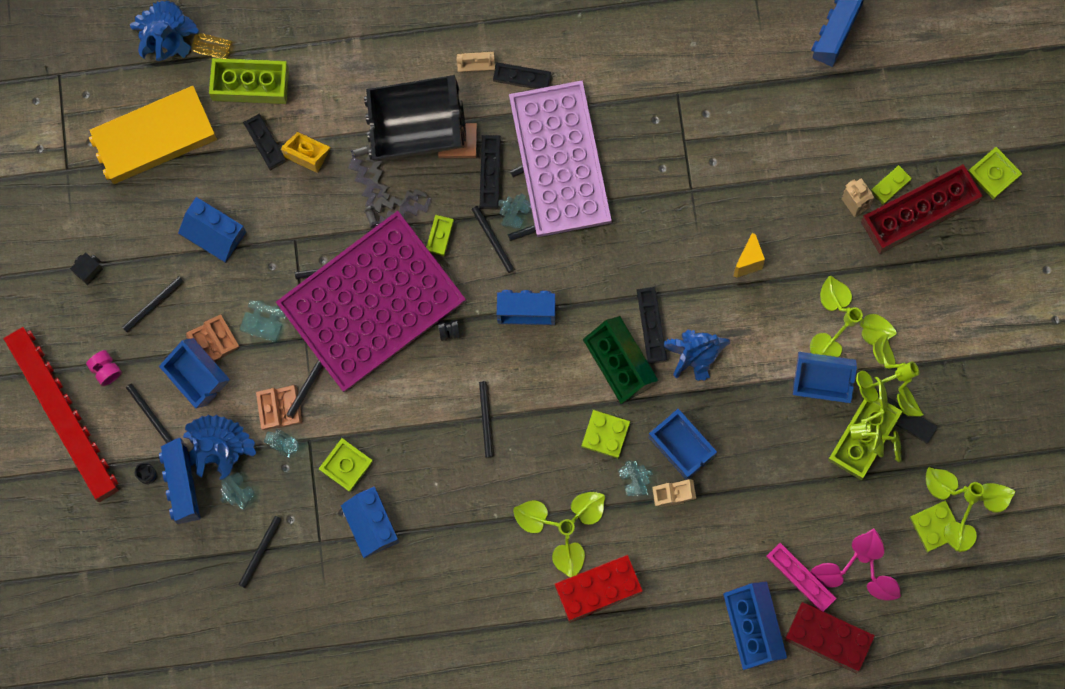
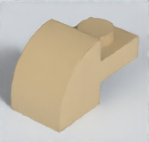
[652,479,696,506]

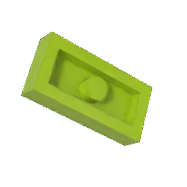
[871,165,912,205]
[426,215,454,256]

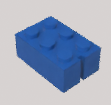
[497,290,556,325]
[159,338,230,409]
[793,352,857,403]
[648,409,717,480]

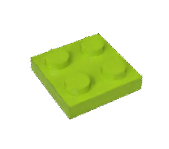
[968,147,1022,200]
[581,410,630,459]
[319,438,373,492]
[910,500,956,553]

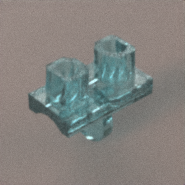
[498,193,531,229]
[264,429,299,458]
[618,460,653,496]
[220,472,255,510]

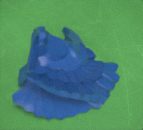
[130,0,199,61]
[664,330,731,381]
[183,414,256,480]

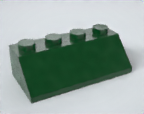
[583,316,659,404]

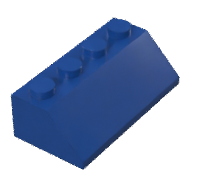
[811,0,864,67]
[159,438,200,524]
[723,582,787,670]

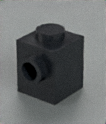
[70,252,103,285]

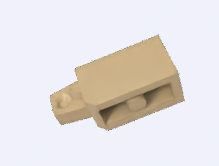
[842,178,874,217]

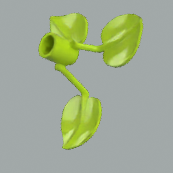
[810,276,897,357]
[856,335,924,417]
[850,377,901,463]
[926,467,1015,552]
[513,492,605,577]

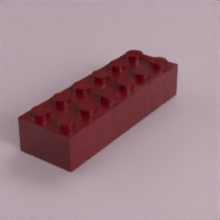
[861,164,982,254]

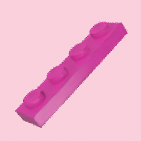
[766,543,836,612]

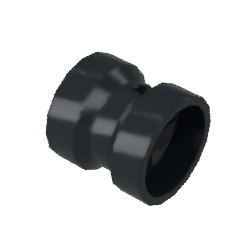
[438,319,460,341]
[134,462,157,485]

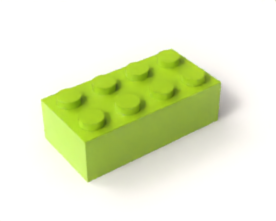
[209,58,289,104]
[828,397,903,480]

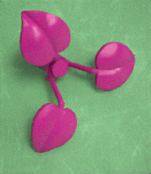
[810,528,901,601]

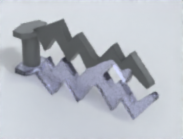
[348,145,390,207]
[364,189,431,229]

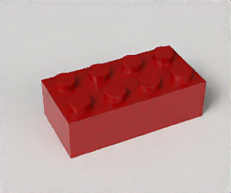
[555,555,642,623]

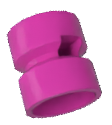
[86,350,122,386]

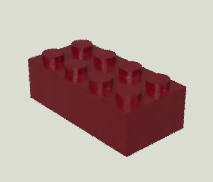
[784,602,875,674]

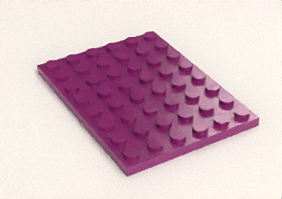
[276,211,466,393]

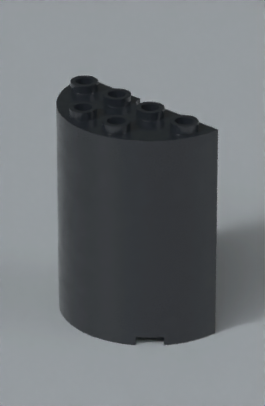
[364,75,466,162]

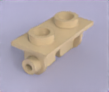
[457,52,495,72]

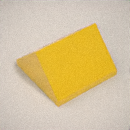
[281,132,331,173]
[734,233,765,278]

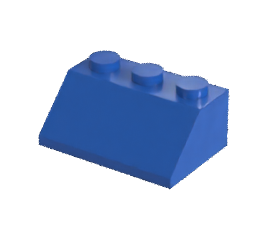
[178,197,246,263]
[341,486,399,558]

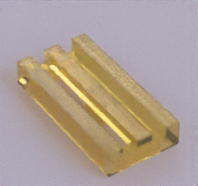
[191,33,232,59]

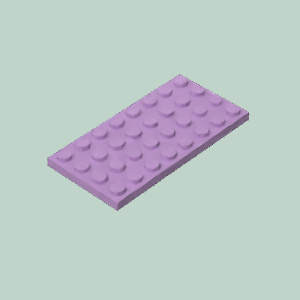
[509,81,612,237]

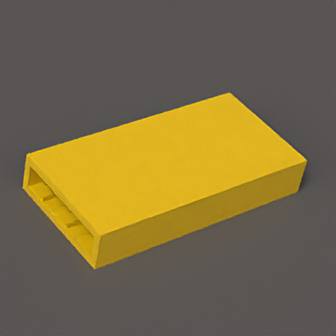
[89,86,217,184]

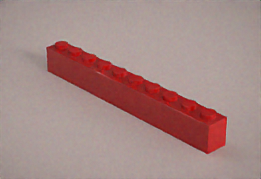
[3,327,119,502]

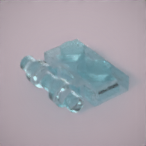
[239,300,286,342]

